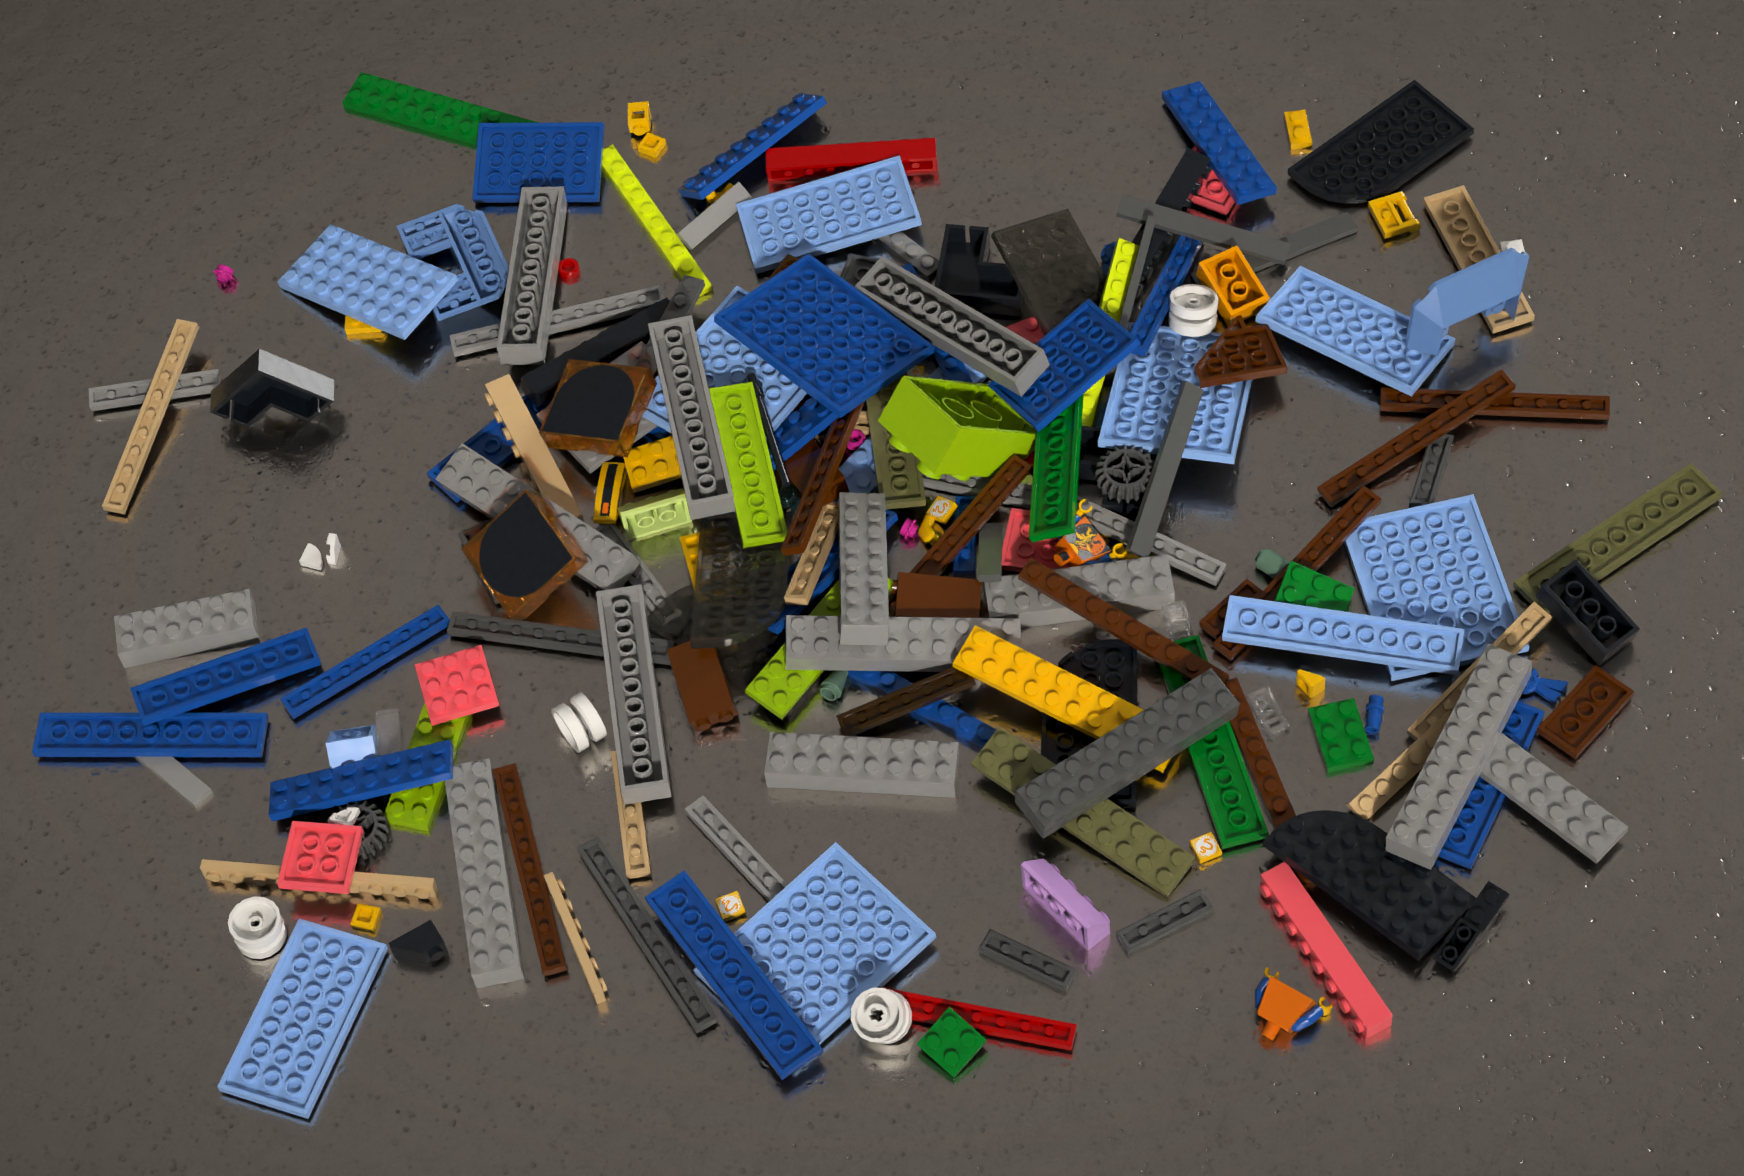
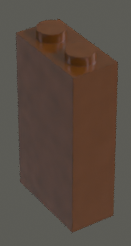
[776,439,850,506]
[890,572,982,618]
[667,633,739,731]

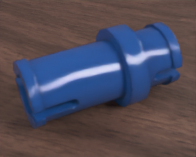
[1365,695,1385,734]

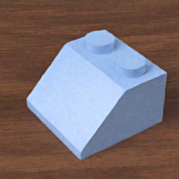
[326,724,379,769]

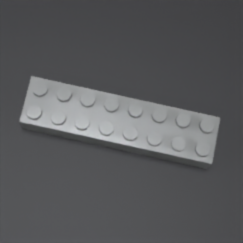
[838,492,889,646]
[984,554,1175,628]
[764,732,960,798]

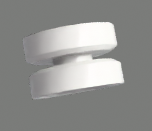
[1168,284,1219,337]
[551,692,607,753]
[228,896,288,959]
[851,988,912,1044]

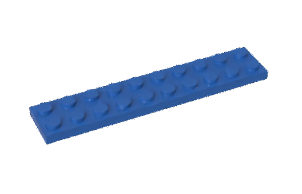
[32,713,269,757]
[644,870,823,1080]

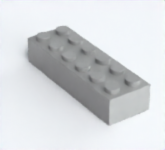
[114,589,260,668]

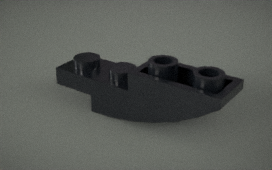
[1433,881,1510,972]

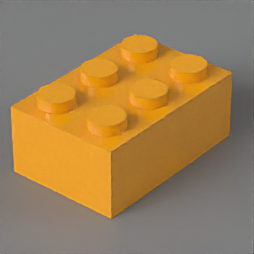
[1196,245,1270,326]

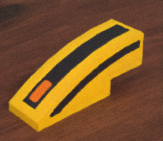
[593,462,626,524]

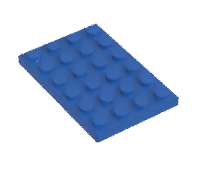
[472,122,605,203]
[988,299,1141,432]

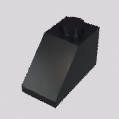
[388,920,448,964]

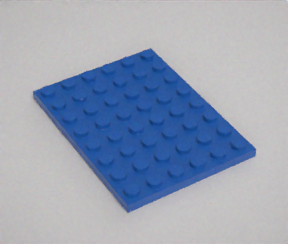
[714,254,935,418]

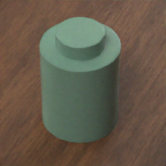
[1255,548,1290,579]

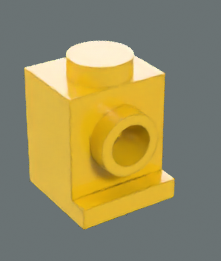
[628,101,651,136]

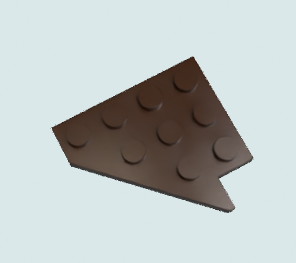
[1194,315,1287,388]

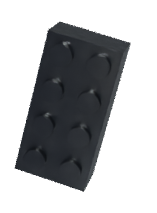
[1536,559,1640,666]

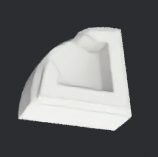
[326,533,341,565]
[299,543,323,570]
[328,807,360,826]

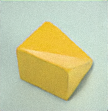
[1296,669,1325,699]

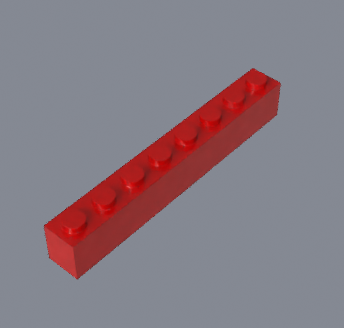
[766,138,937,182]

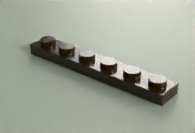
[836,667,976,736]

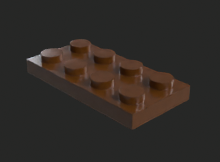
[1537,665,1634,759]

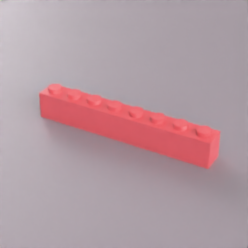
[1259,862,1393,1039]

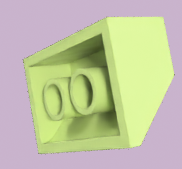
[617,488,692,541]

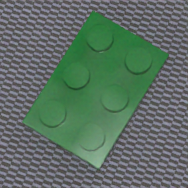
[1274,561,1355,612]
[1308,698,1374,773]

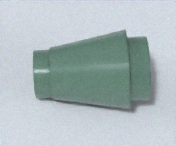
[820,670,849,701]

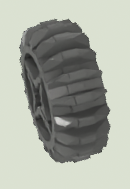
[1095,445,1155,503]
[326,800,389,863]

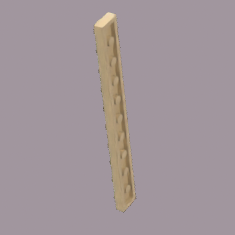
[102,319,199,514]
[200,859,438,899]

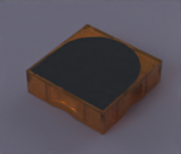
[539,359,657,457]
[461,489,589,621]

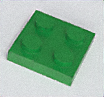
[917,1007,987,1078]

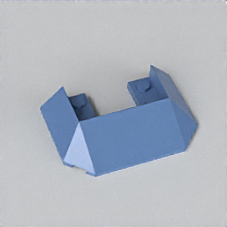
[396,204,509,321]
[1405,248,1529,356]

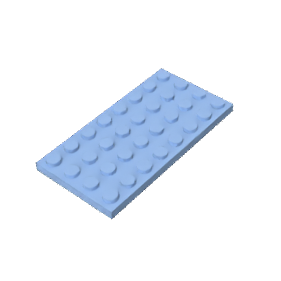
[736,155,922,274]
[277,224,458,340]
[1255,266,1456,397]
[217,918,388,1119]

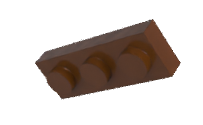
[1199,579,1262,640]

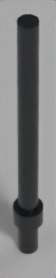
[747,373,791,487]

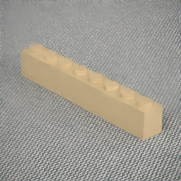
[484,374,584,522]

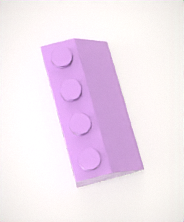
[1021,858,1110,951]

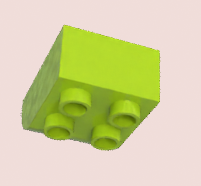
[878,376,1036,481]

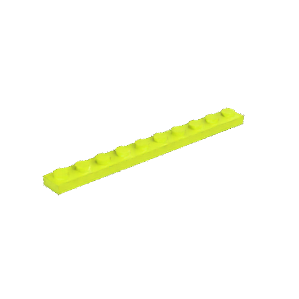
[602,144,713,297]
[1082,238,1139,427]

